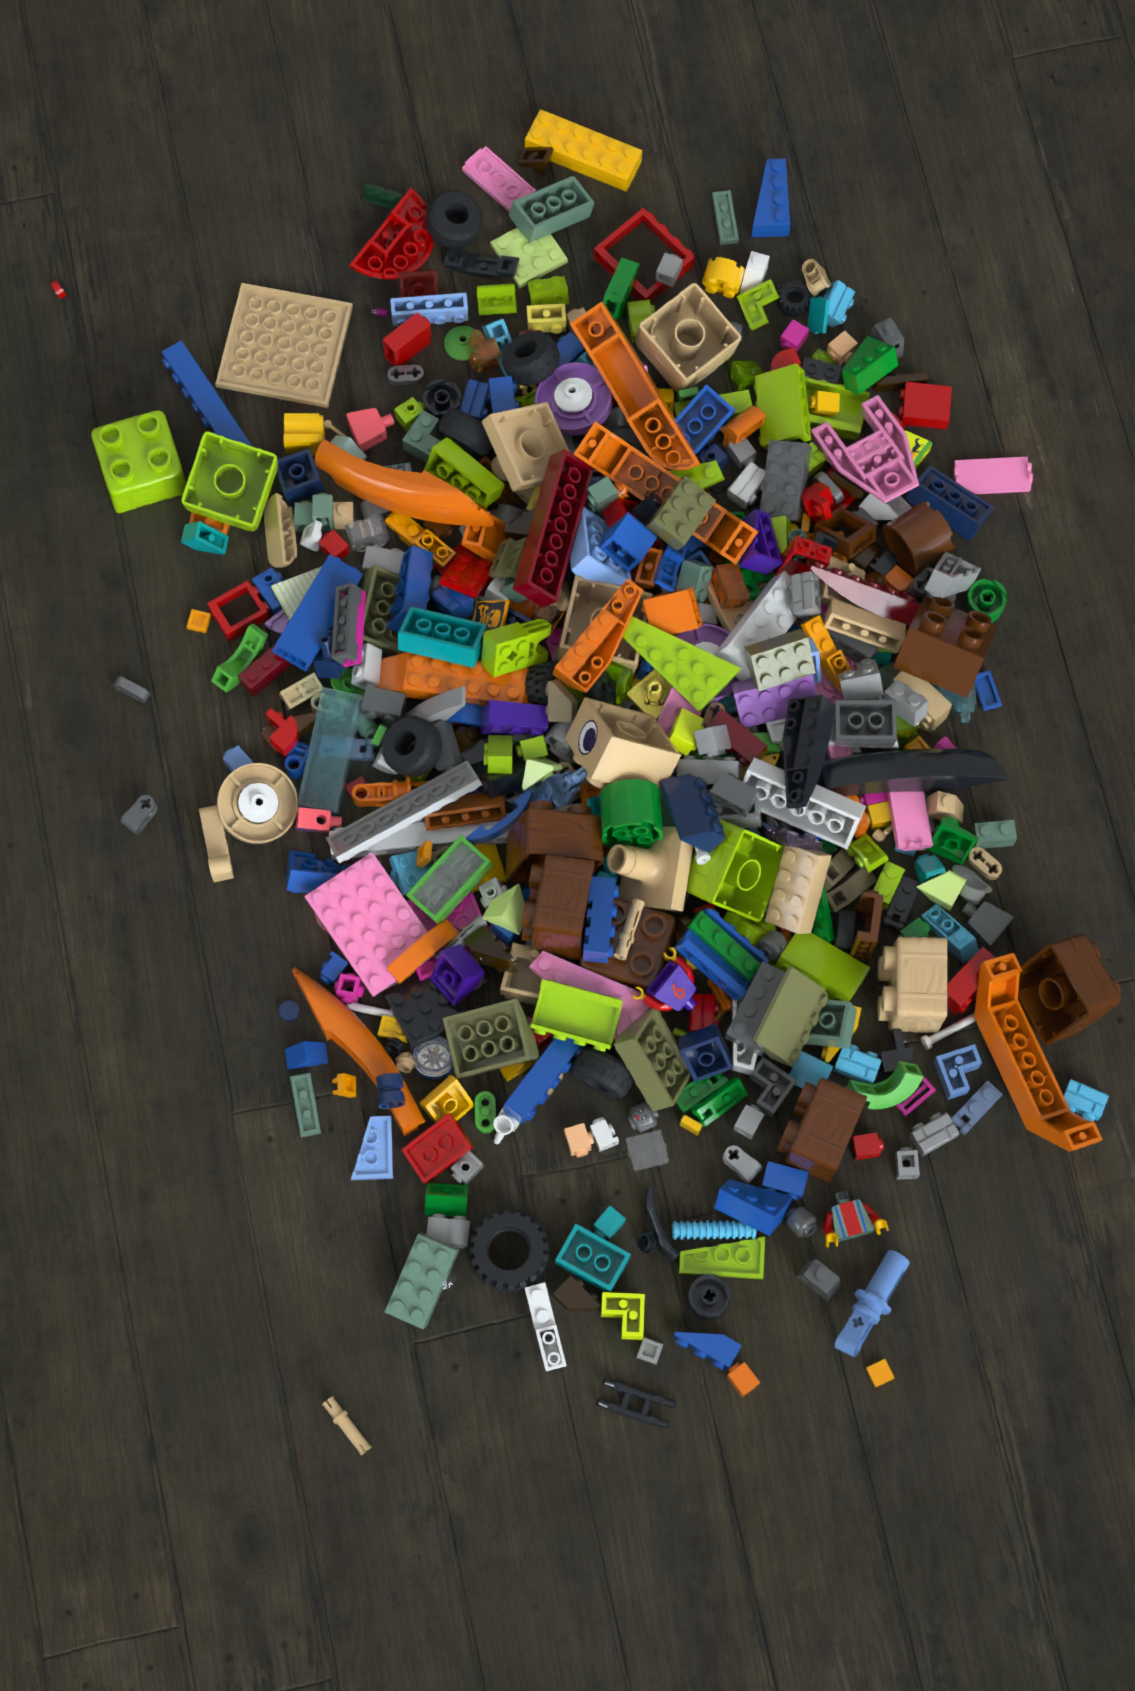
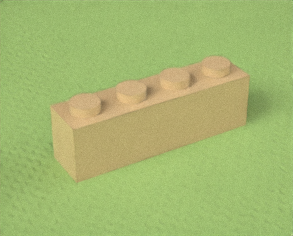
[824,599,906,653]

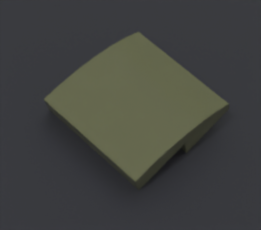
[488,537,527,578]

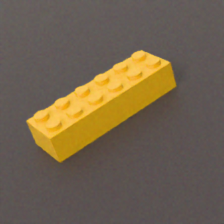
[525,109,642,192]

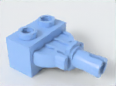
[531,766,588,810]

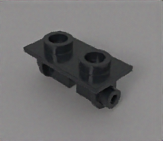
[802,357,842,384]

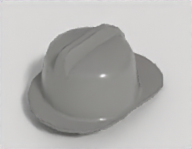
[952,865,992,905]

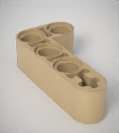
[199,805,234,882]

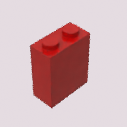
[383,312,431,366]
[898,382,952,430]

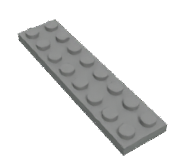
[326,760,482,863]

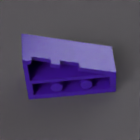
[739,509,783,575]
[481,700,548,737]

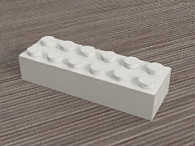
[714,571,797,681]
[743,757,866,849]

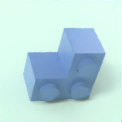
[933,1044,982,1100]

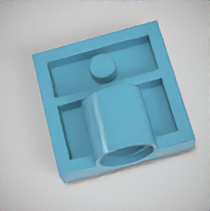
[389,851,433,895]

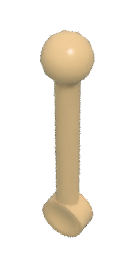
[324,420,356,443]

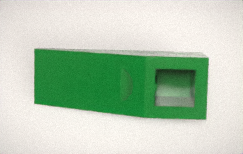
[602,257,640,320]

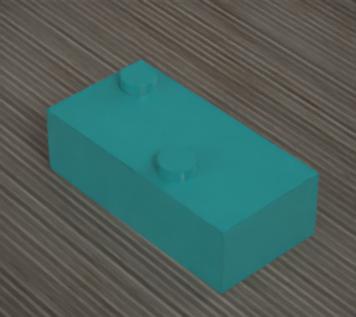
[398,607,487,668]

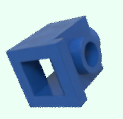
[319,951,350,986]

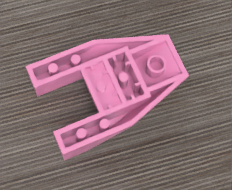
[811,395,919,503]

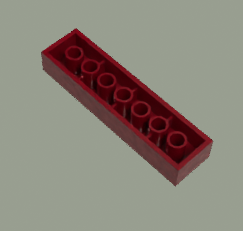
[512,449,594,608]

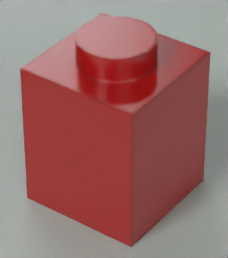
[319,529,350,560]
[851,1133,884,1160]

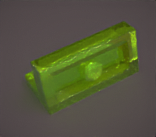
[609,661,633,705]

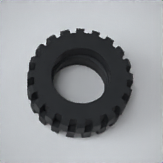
[469,1209,549,1293]

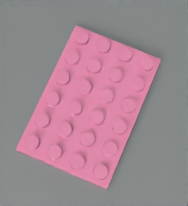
[304,852,441,997]

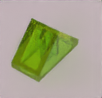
[730,361,763,391]

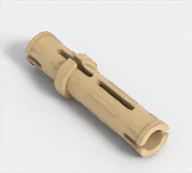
[614,899,645,960]
[322,1396,372,1456]

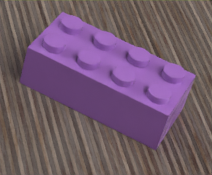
[731,674,817,728]

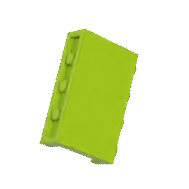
[754,364,812,450]
[805,376,870,441]
[775,933,870,1002]
[530,978,624,1051]

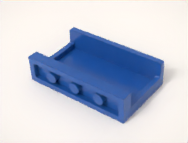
[674,908,769,1001]

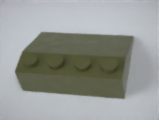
[361,565,405,655]
[753,966,828,1068]
[443,998,540,1078]
[614,1007,691,1111]

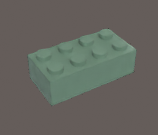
[509,176,594,243]
[806,1000,857,1049]
[385,1232,460,1329]

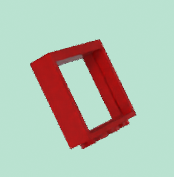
[593,208,695,303]

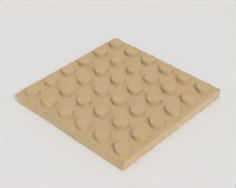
[215,283,353,408]

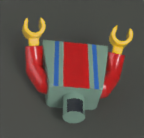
[823,1191,888,1247]

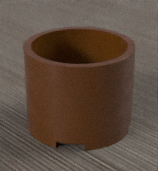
[882,501,955,576]

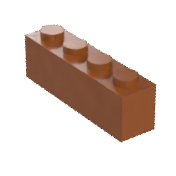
[423,792,506,831]

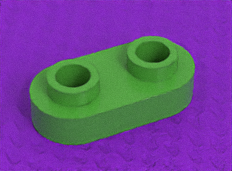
[475,1091,496,1134]

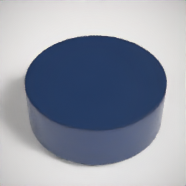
[279,1001,300,1022]

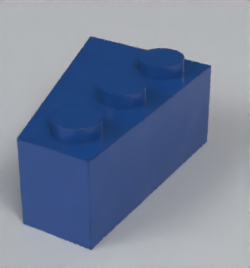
[715,1179,793,1236]

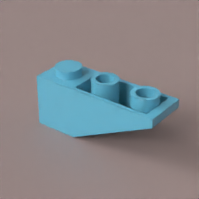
[921,904,979,964]

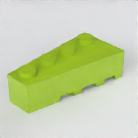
[424,437,505,508]

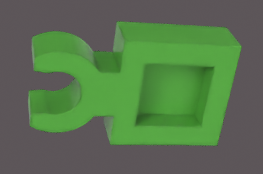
[371,724,389,746]

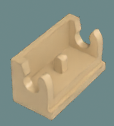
[279,673,324,710]

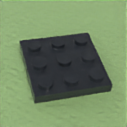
[384,977,462,1048]

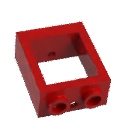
[775,535,832,577]
[207,581,270,642]

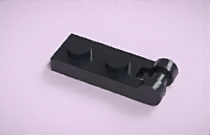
[882,875,921,933]

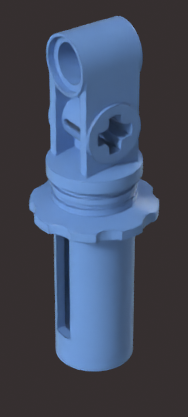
[835,1250,910,1357]

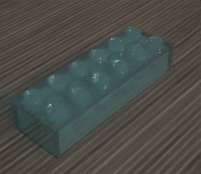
[297,687,363,815]

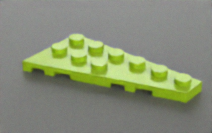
[622,616,742,712]

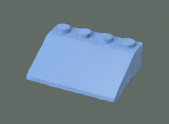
[570,507,631,585]

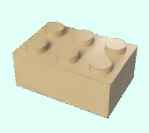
[891,671,952,733]

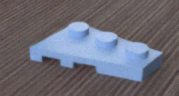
[351,1116,393,1180]

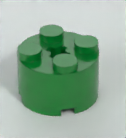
[964,579,1007,623]

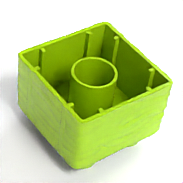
[91,410,186,513]
[182,432,278,531]
[686,818,784,922]

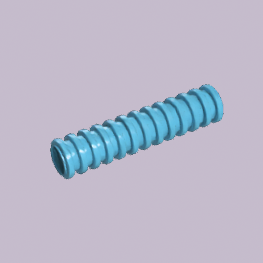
[672,1220,756,1240]

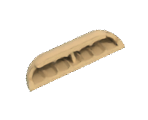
[264,493,297,568]

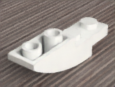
[525,1282,566,1371]

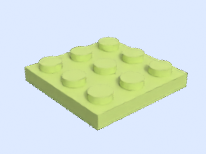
[490,227,568,289]

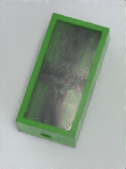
[406,835,494,924]

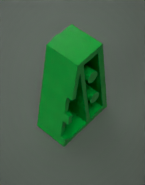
[842,336,898,395]

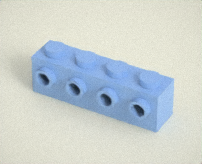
[390,293,468,327]

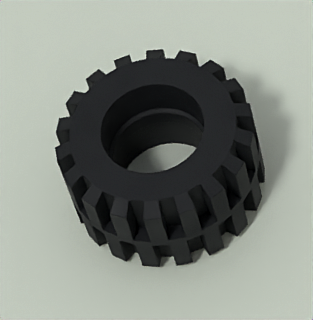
[525,660,577,706]

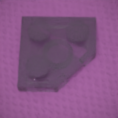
[766,826,823,851]

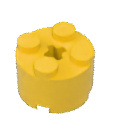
[702,257,745,298]

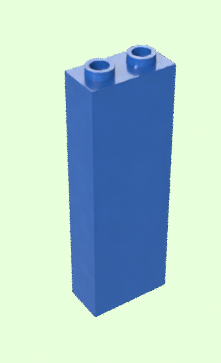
[272,554,363,671]

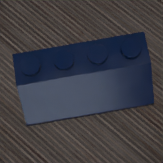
[906,465,995,541]
[659,774,726,853]

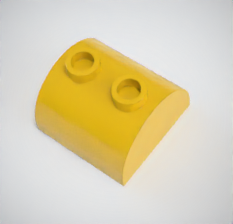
[419,1075,475,1123]

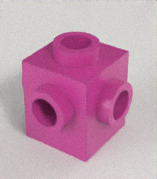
[334,973,365,1004]

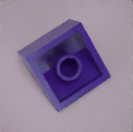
[430,944,484,1006]

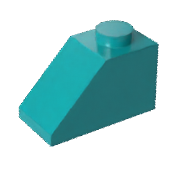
[181,521,229,555]
[914,854,946,884]

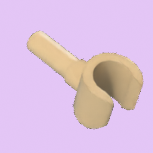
[872,825,893,842]

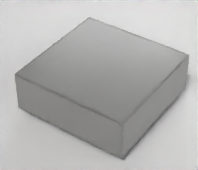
[636,1337,663,1365]

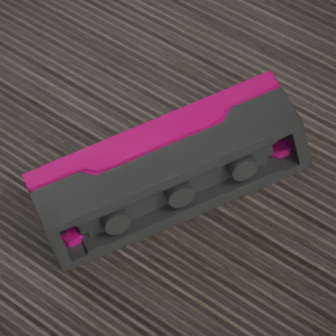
[331,583,366,667]
[798,604,879,663]

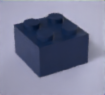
[277,448,325,504]
[678,1023,733,1082]

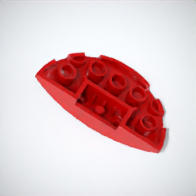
[349,188,434,279]

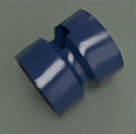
[376,1073,405,1109]

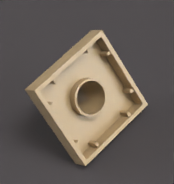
[482,402,570,492]
[607,827,693,911]

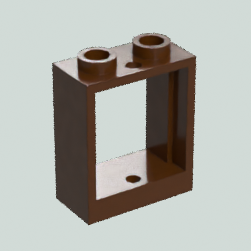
[814,507,876,559]

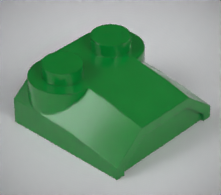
[926,816,979,865]

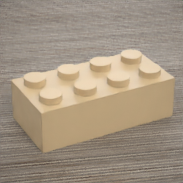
[765,843,832,934]

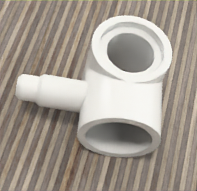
[493,1108,520,1144]

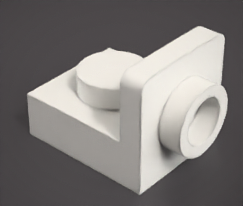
[300,520,322,552]

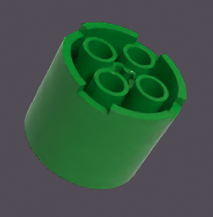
[600,779,663,849]

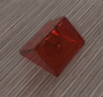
[399,270,439,298]

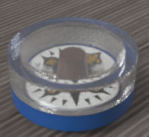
[413,1036,454,1080]

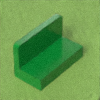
[425,1183,469,1217]

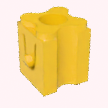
[284,413,325,455]

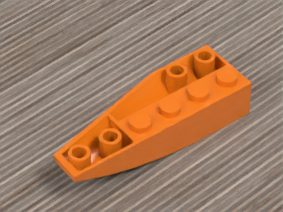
[552,578,643,693]

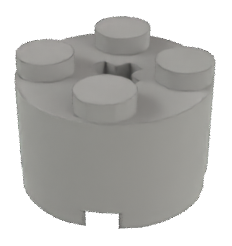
[544,722,575,762]

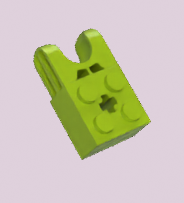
[481,619,552,677]

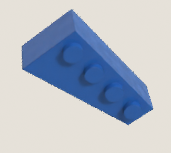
[386,545,434,633]

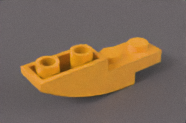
[385,512,456,568]
[801,615,851,694]

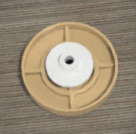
[217,763,298,844]

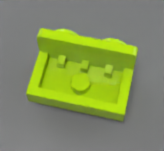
[527,276,569,305]
[477,284,517,315]
[844,834,889,873]

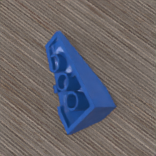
[286,850,351,893]

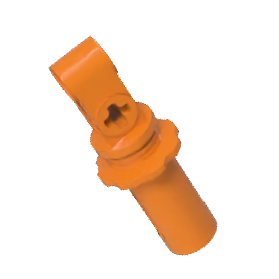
[352,776,428,807]

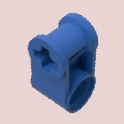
[285,739,315,779]

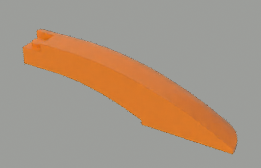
[569,302,700,470]
[315,439,494,526]
[291,967,425,1137]

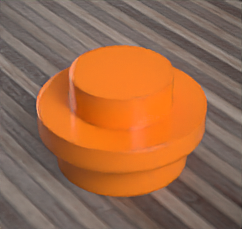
[614,482,629,499]

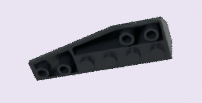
[783,694,836,809]

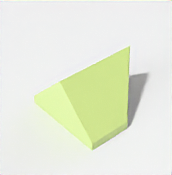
[522,758,563,791]
[916,870,967,911]
[482,884,525,935]

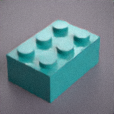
[555,1224,631,1293]

